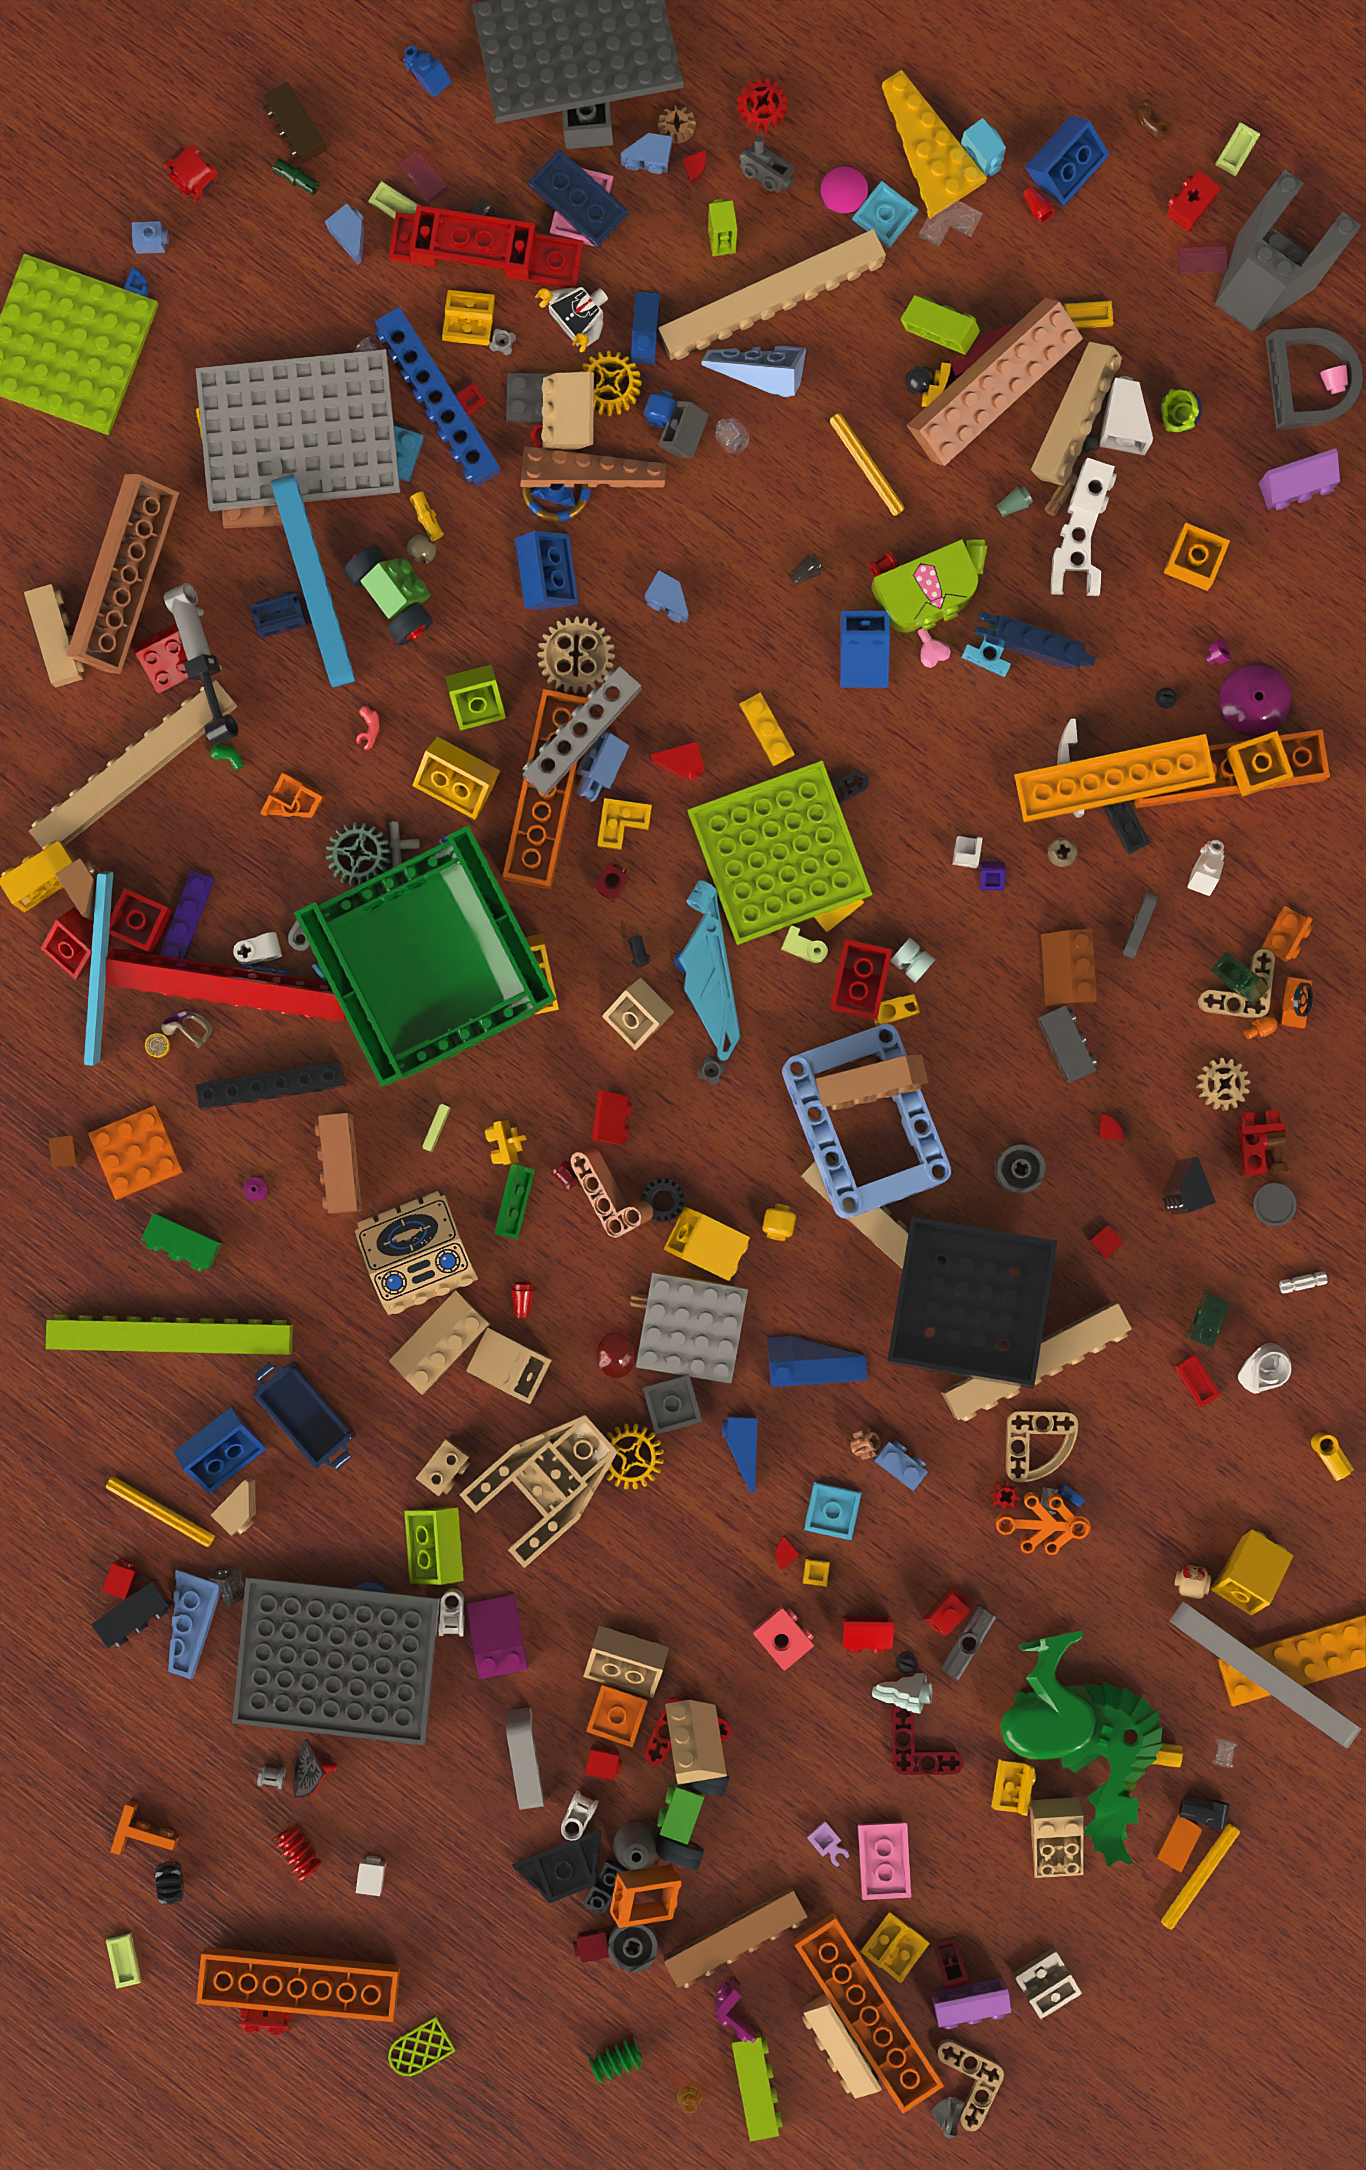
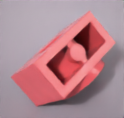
[752,1605,814,1671]

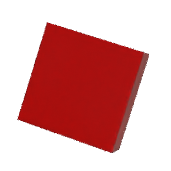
[454,382,487,416]
[1089,1225,1124,1259]

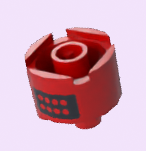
[162,144,218,202]

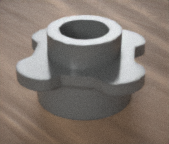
[697,1057,725,1085]

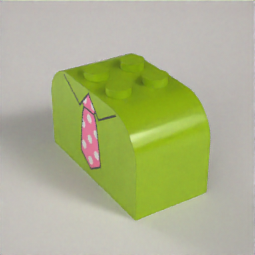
[871,540,978,633]

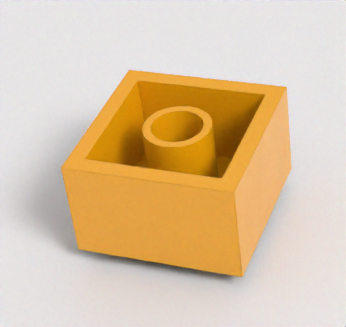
[1163,523,1230,591]
[1226,731,1294,797]

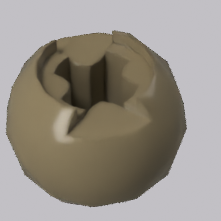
[406,534,437,564]
[1048,837,1078,867]

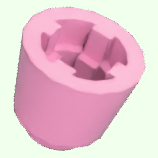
[1320,365,1348,394]

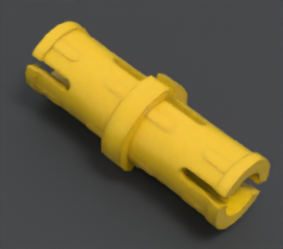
[409,492,444,541]

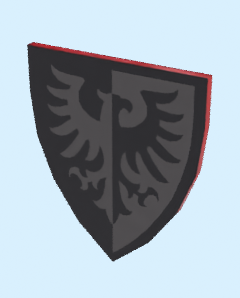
[294,1739,336,1798]

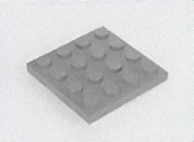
[636,1271,748,1383]

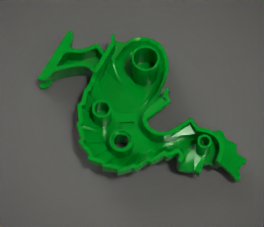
[1001,1631,1164,1866]

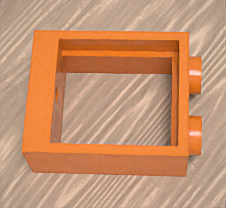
[610,1865,682,1928]

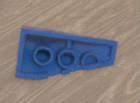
[767,1336,867,1387]

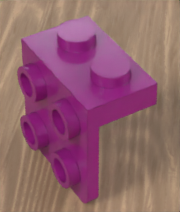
[714,1977,756,2043]

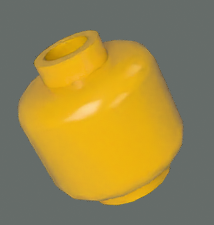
[762,1204,796,1241]

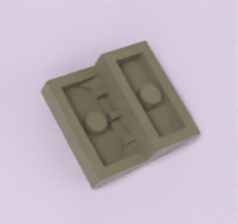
[1012,1947,1082,2019]

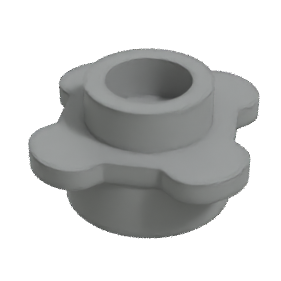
[489,329,516,355]

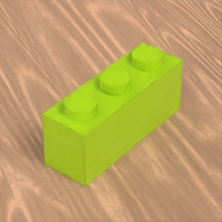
[708,199,737,256]
[900,295,980,355]

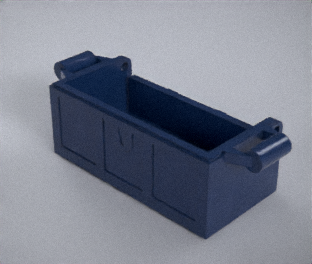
[252,1362,357,1470]

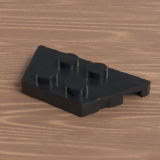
[512,1829,601,1904]

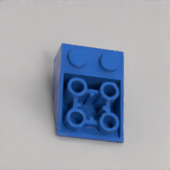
[840,611,890,688]

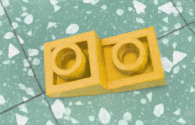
[922,363,951,407]

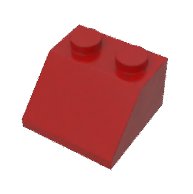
[40,907,93,980]
[842,1616,894,1653]

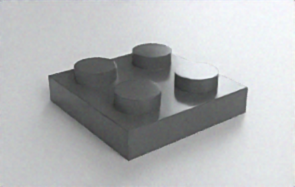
[506,373,552,423]
[643,1375,702,1435]

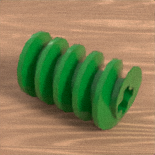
[588,2037,643,2084]

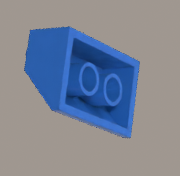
[1025,115,1110,206]
[515,531,579,610]
[174,1407,266,1494]

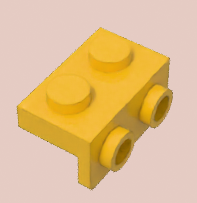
[991,1759,1036,1816]

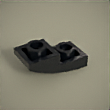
[582,1858,629,1916]

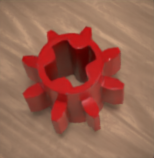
[989,1480,1021,1511]

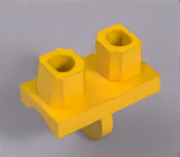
[485,1120,527,1165]

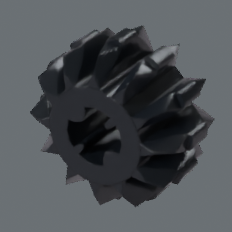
[155,1861,184,1905]

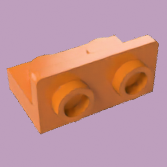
[1261,906,1313,962]

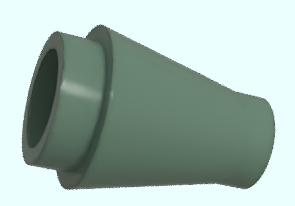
[996,486,1033,517]

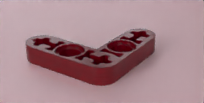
[891,1705,964,1775]

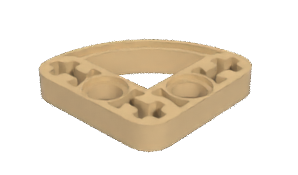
[1006,1411,1078,1482]

